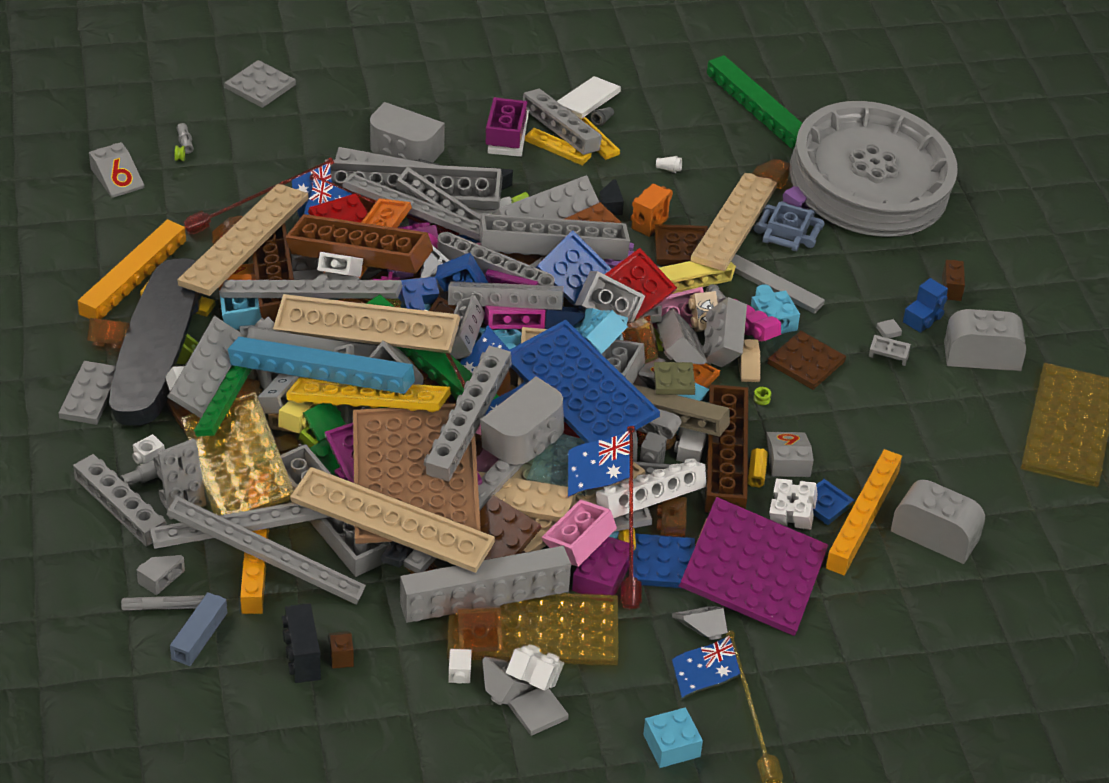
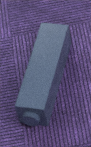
[170,592,227,666]

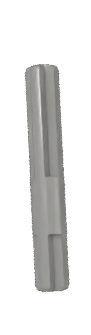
[121,595,205,610]

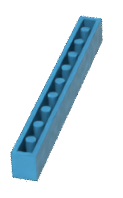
[228,337,415,394]

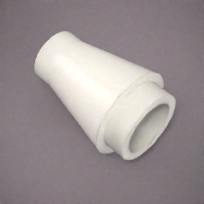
[656,156,682,173]

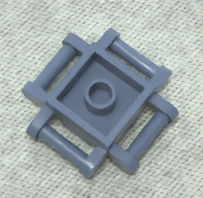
[754,201,825,252]

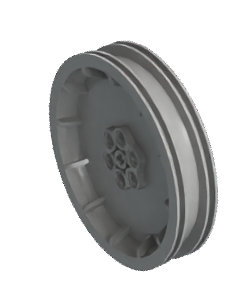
[789,101,957,237]

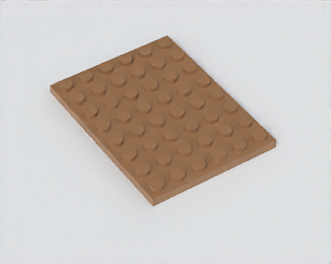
[353,403,481,544]

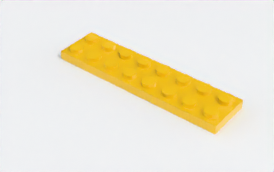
[286,377,451,412]

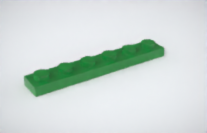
[194,365,252,437]

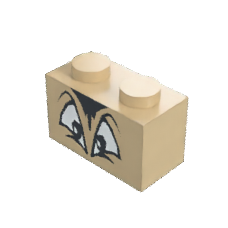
[688,291,718,332]

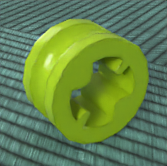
[175,145,185,161]
[753,387,771,405]

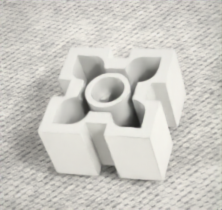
[769,478,818,529]
[506,644,564,691]

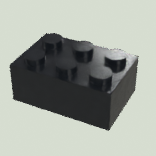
[282,603,321,683]

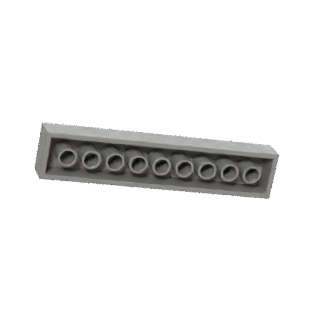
[325,159,502,210]

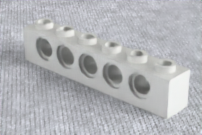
[596,459,707,518]

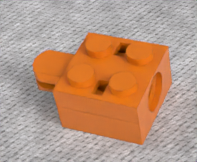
[631,184,673,237]

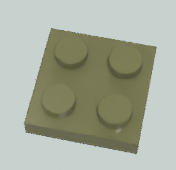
[653,362,696,395]

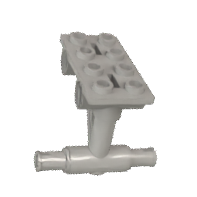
[120,439,206,519]

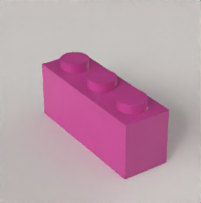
[484,305,545,329]

